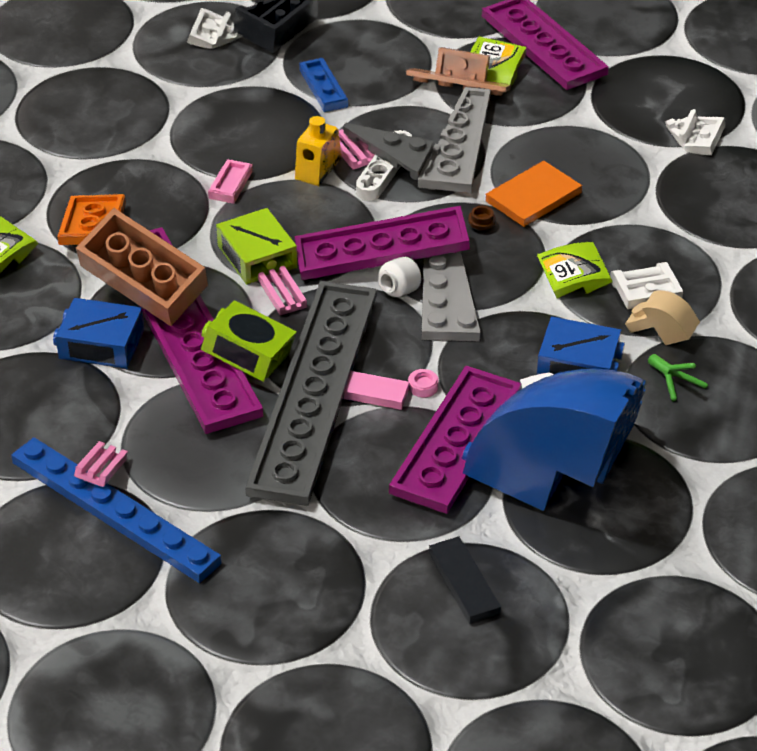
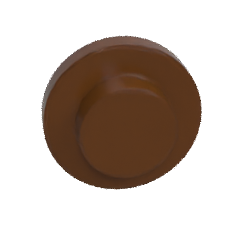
[468,206,496,231]

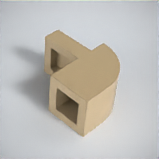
[625,290,700,345]

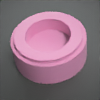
[408,369,439,398]

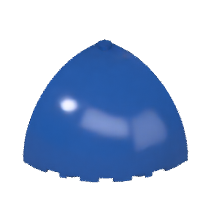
[462,369,646,511]

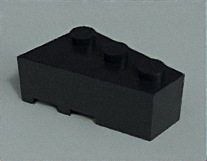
[234,0,319,53]

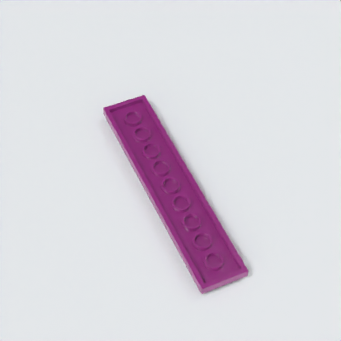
[139,227,264,434]

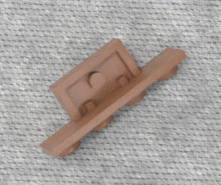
[406,47,511,95]

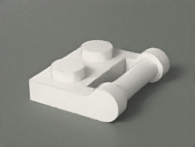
[610,262,683,309]

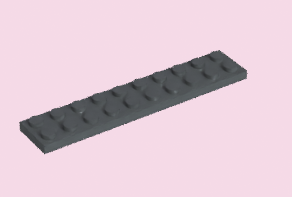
[245,281,377,506]

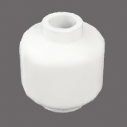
[378,257,421,297]

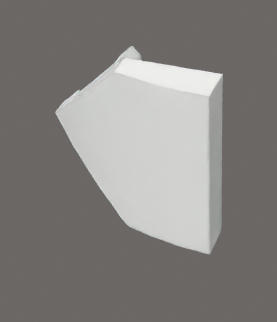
[187,8,243,49]
[665,109,725,155]

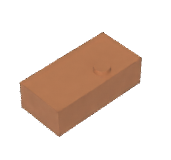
[76,208,208,326]

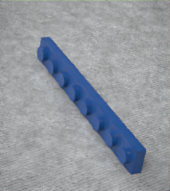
[11,437,222,584]

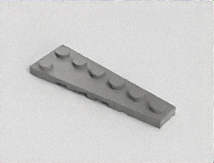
[418,87,491,193]
[422,251,480,341]

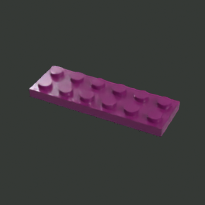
[482,0,609,90]
[295,206,470,280]
[389,366,522,514]

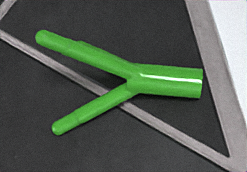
[648,354,708,401]

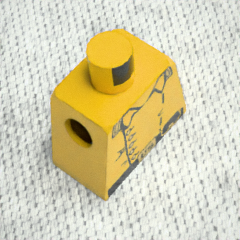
[295,116,342,186]

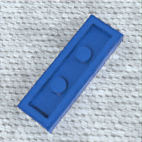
[299,58,348,112]

